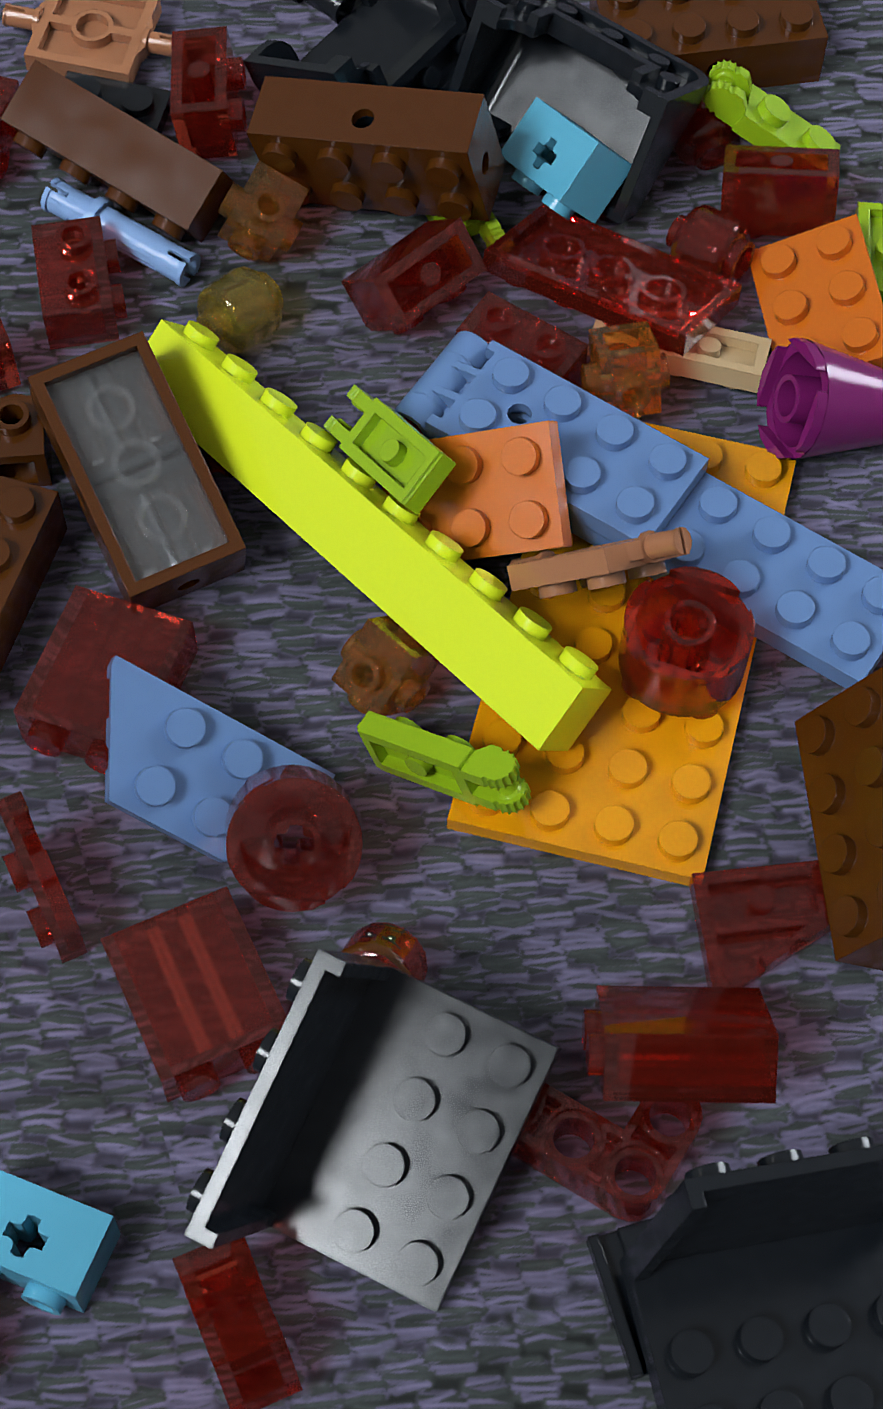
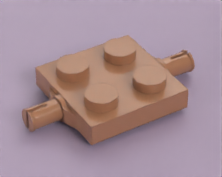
[2,0,185,83]
[507,527,692,599]

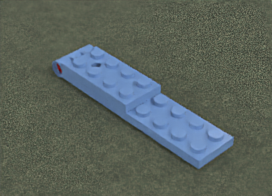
[394,331,883,689]

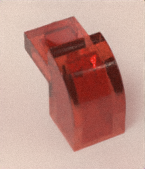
[172,1237,303,1409]

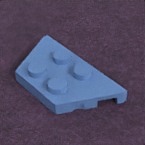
[105,655,335,863]

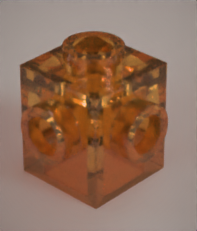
[217,160,309,263]
[580,321,670,419]
[331,615,439,716]

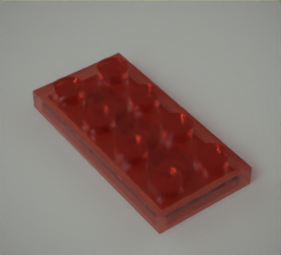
[482,203,742,356]

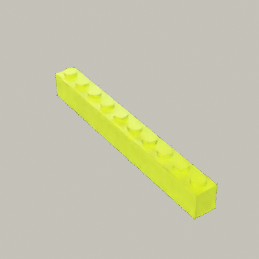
[148,319,612,751]

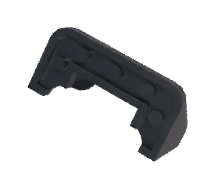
[243,0,478,91]
[448,0,709,224]

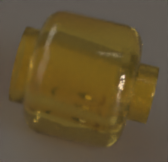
[196,266,284,354]

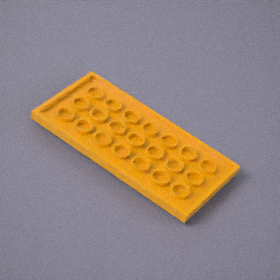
[447,422,797,889]

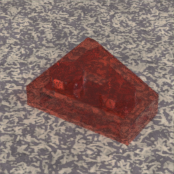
[0,791,88,963]
[689,860,830,1003]

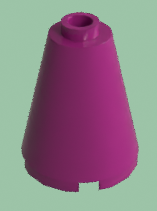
[757,337,883,460]

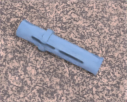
[40,177,201,288]

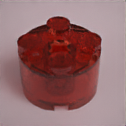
[618,566,755,720]
[225,765,363,912]

